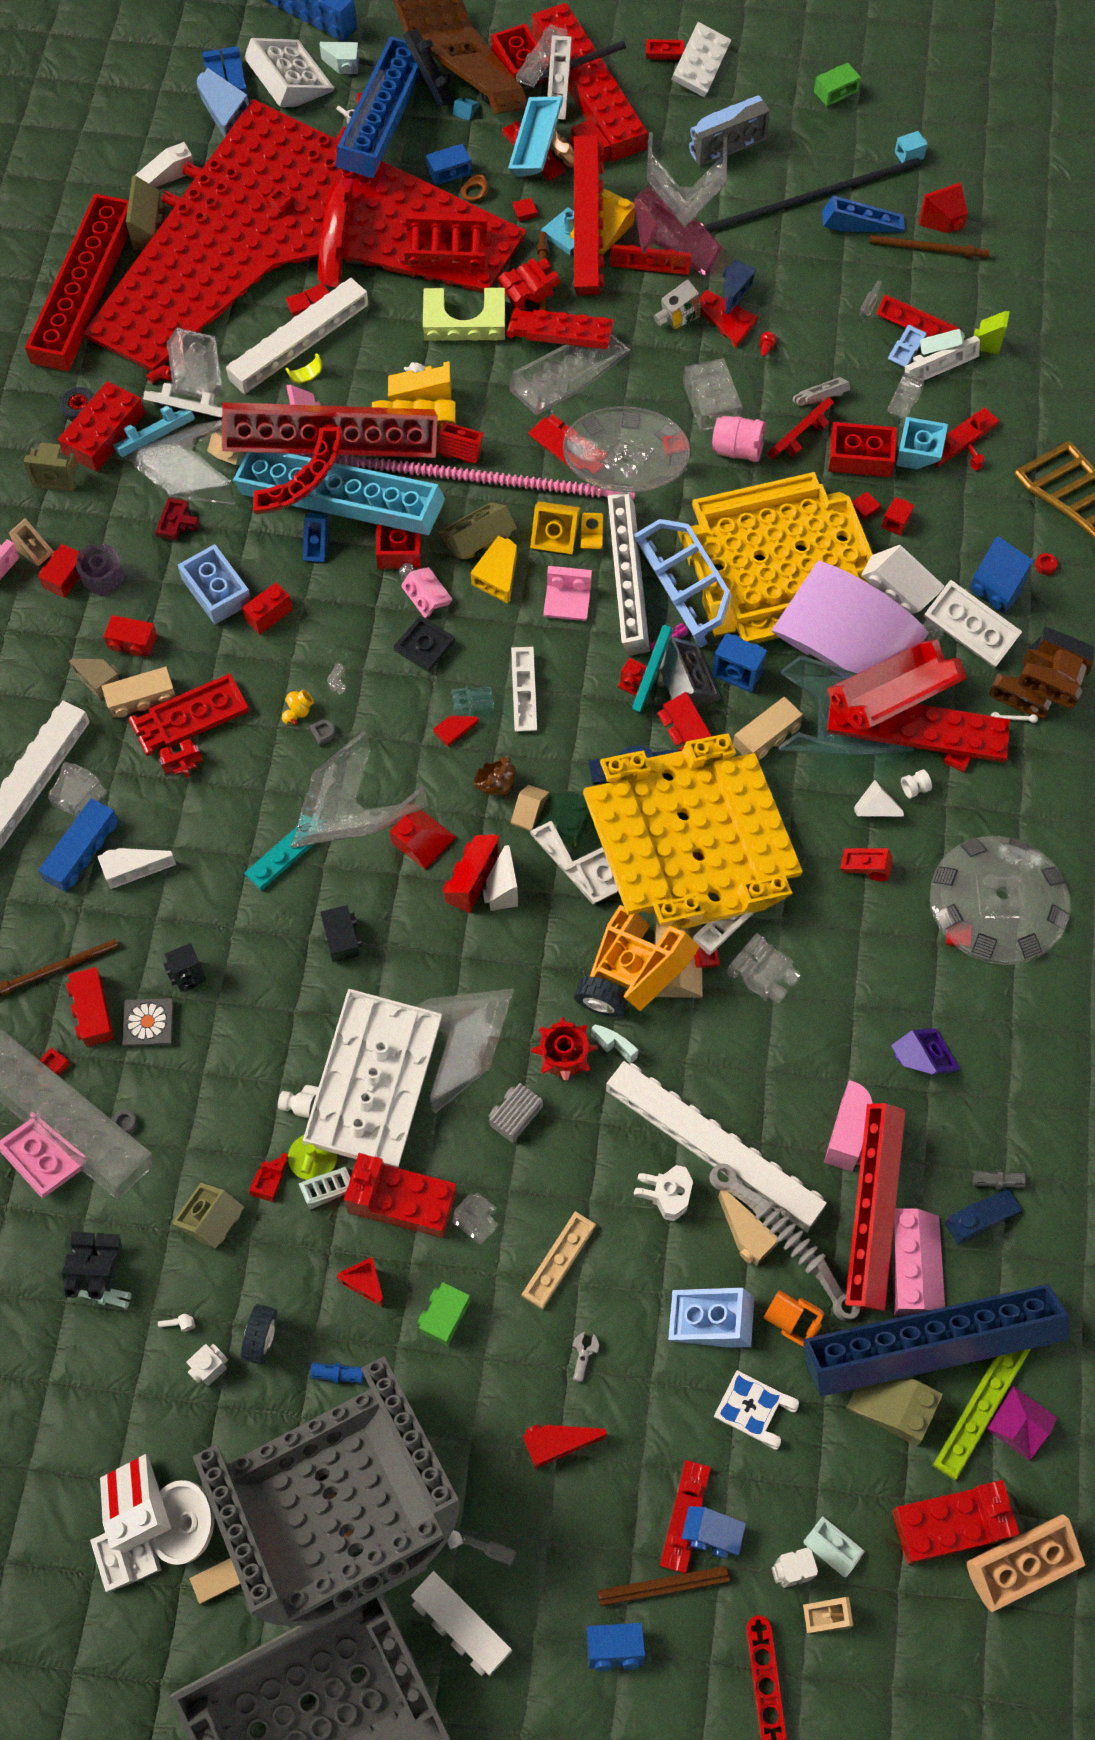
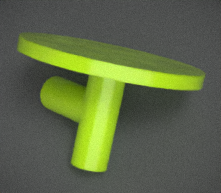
[288,1135,338,1180]

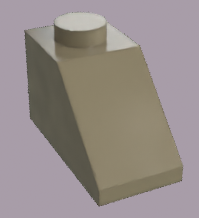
[69,658,120,700]

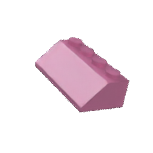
[891,1208,945,1316]

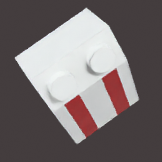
[100,1454,171,1552]

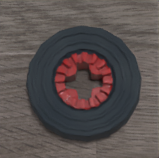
[60,387,95,421]

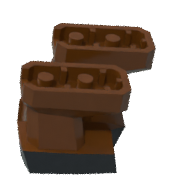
[989,626,1095,719]

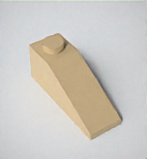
[718,1190,778,1266]

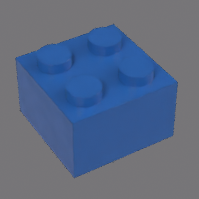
[712,633,767,693]

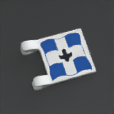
[714,1371,799,1450]

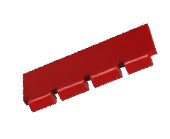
[528,414,608,483]
[657,692,712,751]

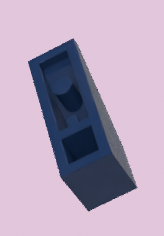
[723,260,756,314]
[945,1189,1022,1245]

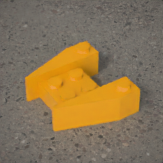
[590,905,700,1011]

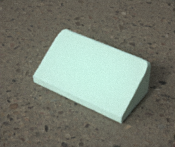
[920,329,965,355]
[804,1516,865,1577]

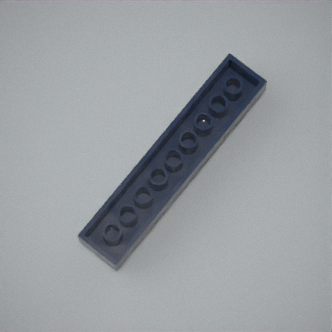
[803,1284,1069,1397]

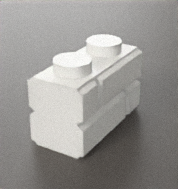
[772,1547,818,1588]

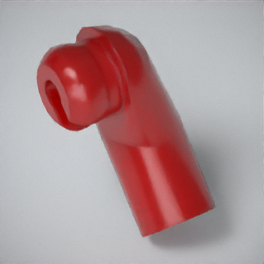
[146,365,178,384]

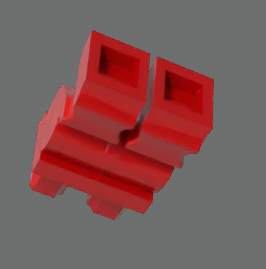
[498,258,560,311]

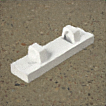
[548,35,572,119]
[905,336,980,387]
[143,383,222,417]
[693,912,755,956]

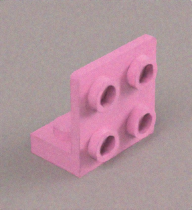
[544,566,592,621]

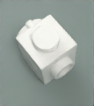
[186,1344,228,1386]

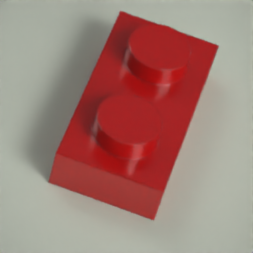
[646,39,684,60]

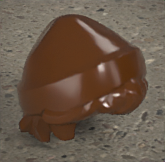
[473,756,516,796]

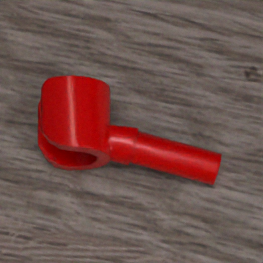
[967,444,984,470]

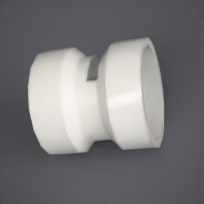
[901,770,932,799]

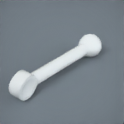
[991,712,1038,723]

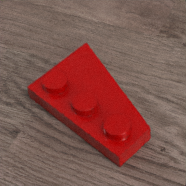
[700,290,758,348]

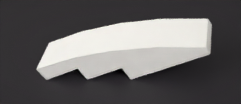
[511,647,537,732]

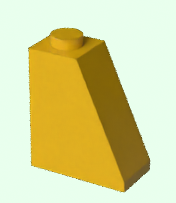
[471,536,517,604]

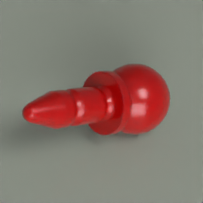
[760,331,776,357]

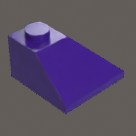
[891,1028,960,1074]

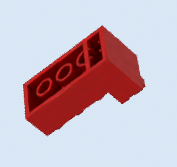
[344,1153,457,1238]
[892,1480,1019,1565]

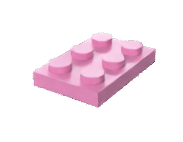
[0,1115,83,1199]

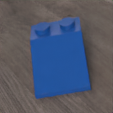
[970,536,1033,613]

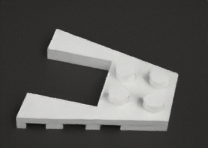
[530,821,619,904]

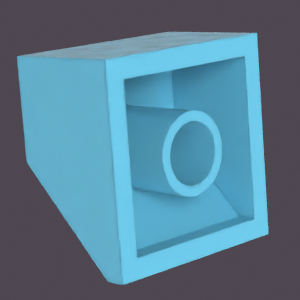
[896,417,948,469]

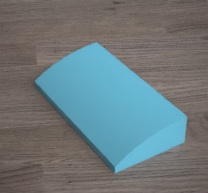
[508,96,564,177]

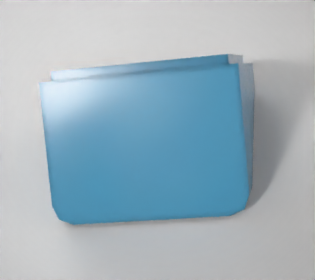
[453,97,480,120]

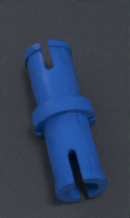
[310,1362,364,1384]

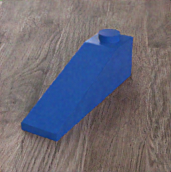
[822,195,905,233]

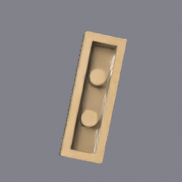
[102,667,176,719]
[733,697,803,760]

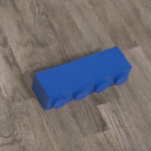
[38,798,118,892]

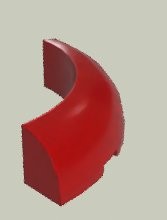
[318,179,353,287]
[253,426,342,515]

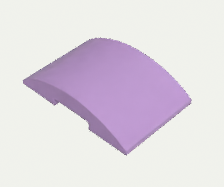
[771,561,929,679]

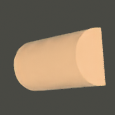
[967,1514,1085,1612]

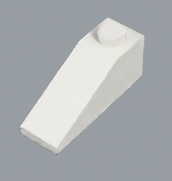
[135,142,194,188]
[97,848,176,889]

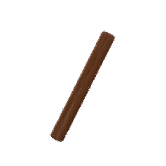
[598,1566,729,1606]

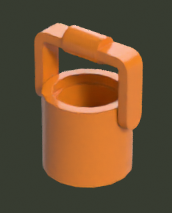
[763,1290,824,1347]

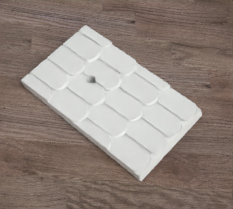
[303,989,442,1168]

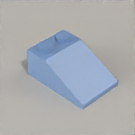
[668,1288,754,1348]

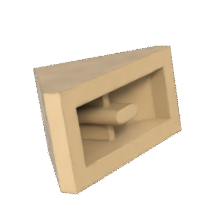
[9,519,54,566]
[511,785,549,831]
[803,1597,853,1633]

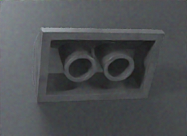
[652,637,721,708]

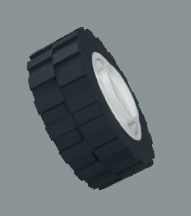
[574,976,628,1017]
[241,1304,277,1365]

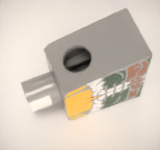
[654,280,701,329]

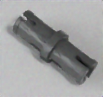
[972,1170,1025,1190]

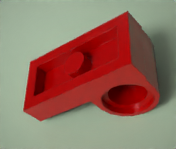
[840,848,893,882]

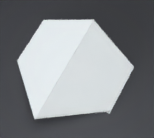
[854,780,904,816]

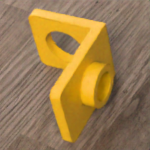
[581,513,603,549]

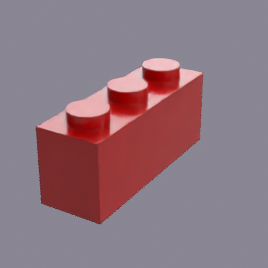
[66,967,115,1047]

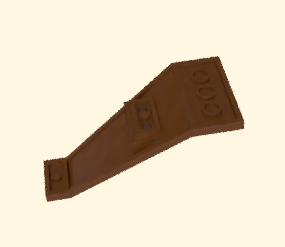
[393,0,528,115]

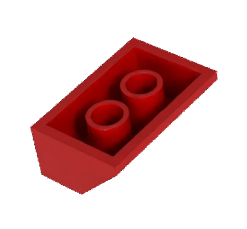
[442,834,500,913]

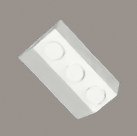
[861,545,944,614]

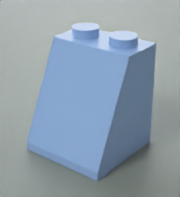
[196,68,249,138]

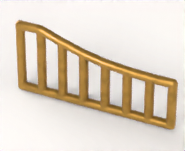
[1014,441,1095,540]

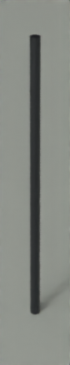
[703,158,921,233]

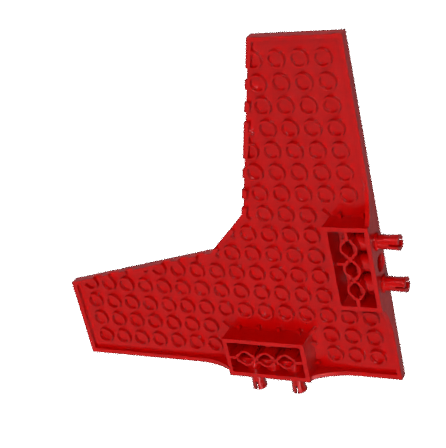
[83,99,526,372]

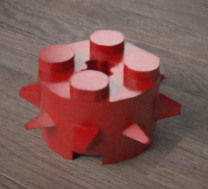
[531,1017,597,1081]

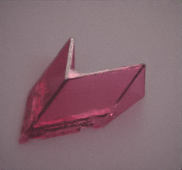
[634,185,722,276]

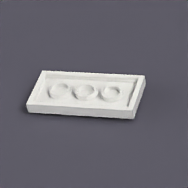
[671,22,731,98]
[924,580,1022,668]

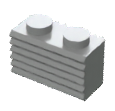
[489,1083,543,1143]

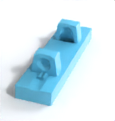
[113,406,195,457]

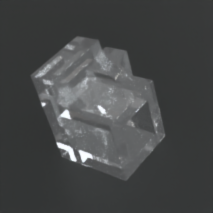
[453,1193,498,1245]

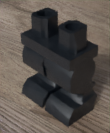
[62,1231,122,1300]

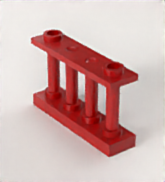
[404,212,487,269]

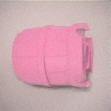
[712,416,766,462]

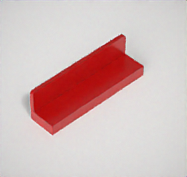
[876,295,961,337]

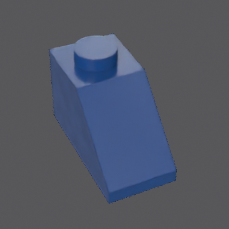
[303,513,330,562]

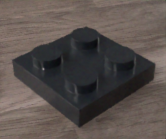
[394,616,456,672]

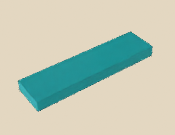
[632,625,674,714]

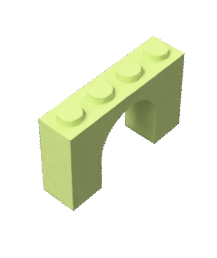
[423,288,505,341]

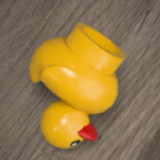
[282,689,314,725]

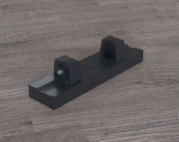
[402,30,454,107]

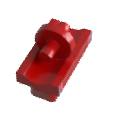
[159,739,203,778]

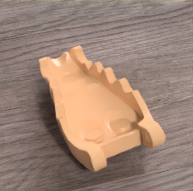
[549,130,574,167]

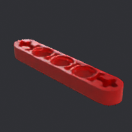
[746,1615,787,1740]

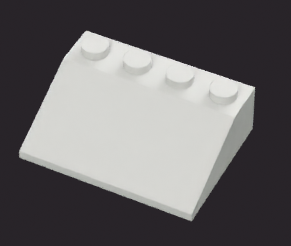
[244,38,334,108]

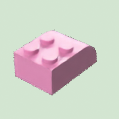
[824,1080,872,1172]

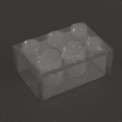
[167,328,222,399]
[683,358,742,431]

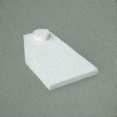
[483,845,518,911]

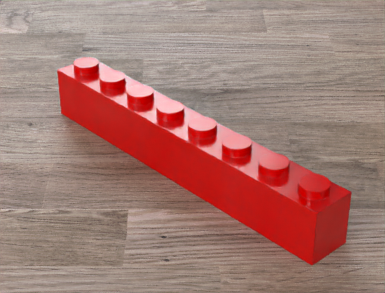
[574,135,604,296]
[845,1103,905,1311]

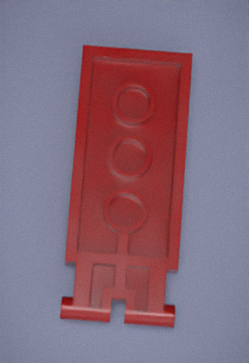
[506,308,614,349]
[128,673,249,756]

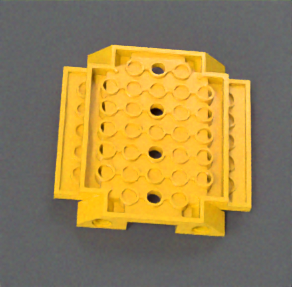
[677,472,873,644]
[583,733,803,930]

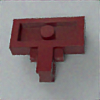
[155,498,200,541]

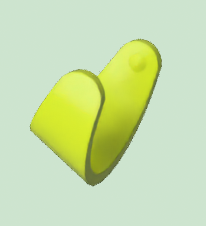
[286,354,322,383]

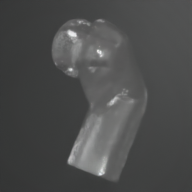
[327,663,346,695]

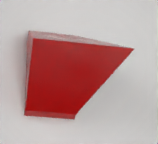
[337,1257,384,1307]

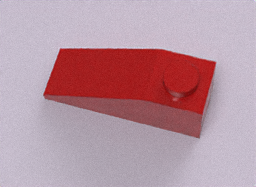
[523,1424,607,1469]

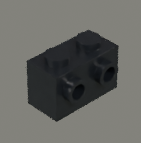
[320,905,363,963]
[163,943,207,992]

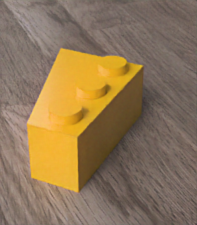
[388,361,452,402]

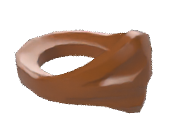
[461,175,489,202]

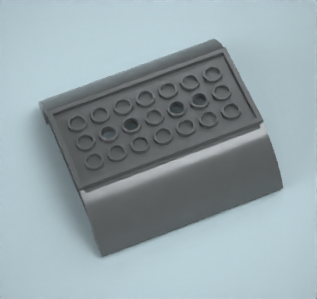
[192,1356,460,1626]

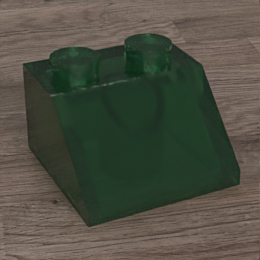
[536,792,591,850]

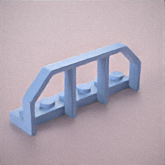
[634,519,731,648]

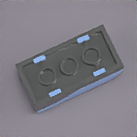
[689,95,770,167]

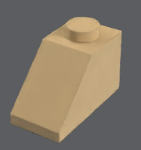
[207,431,247,465]

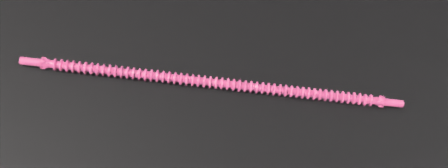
[289,453,635,500]

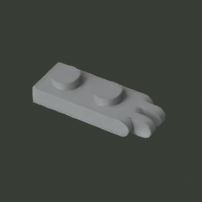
[793,377,850,406]

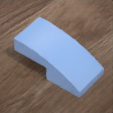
[888,325,927,368]

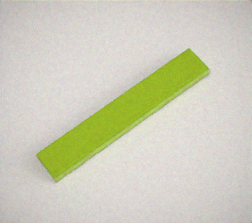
[932,1349,1031,1480]

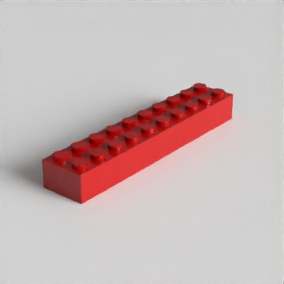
[532,3,648,161]
[25,193,129,372]
[221,402,438,458]

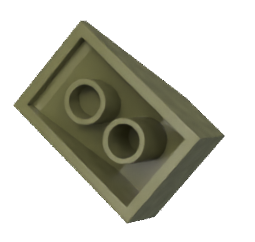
[846,1377,943,1446]

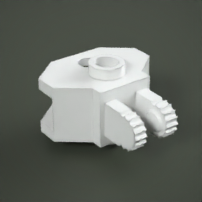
[634,1165,693,1221]

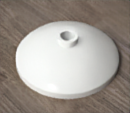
[150,1481,214,1565]

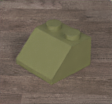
[172,1183,244,1249]

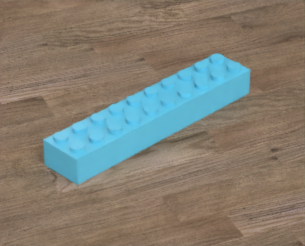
[233,452,445,535]

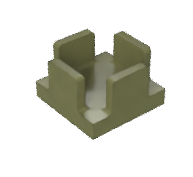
[23,442,78,492]

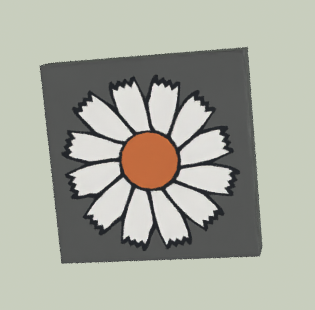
[123,998,174,1048]

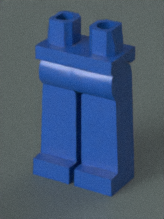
[202,46,249,102]

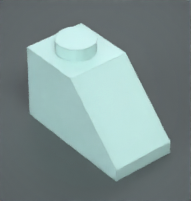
[320,42,359,74]

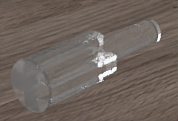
[860,280,882,315]
[462,1535,516,1566]

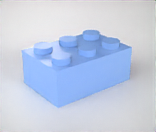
[178,544,251,625]

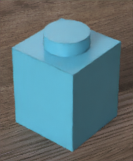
[895,131,928,163]

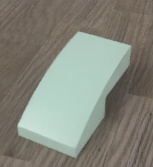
[591,1024,638,1064]

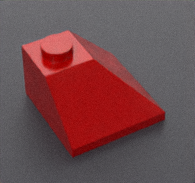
[918,182,968,233]
[389,810,456,870]

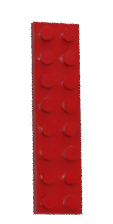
[827,701,1010,763]

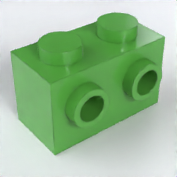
[814,63,861,106]
[417,1282,471,1347]

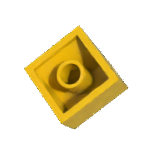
[530,501,580,554]

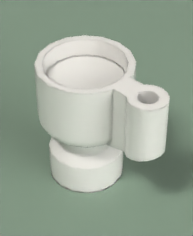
[278,1085,319,1118]

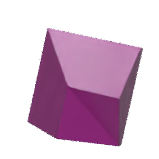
[986,1386,1057,1461]

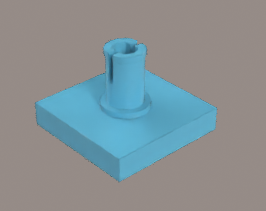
[541,207,574,255]

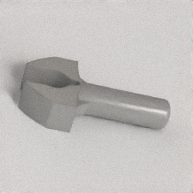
[572,1332,599,1382]

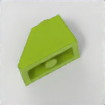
[973,311,1010,354]

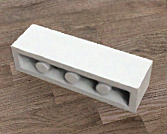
[411,1571,512,1677]

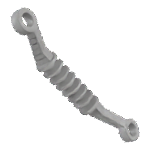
[709,1163,860,1321]

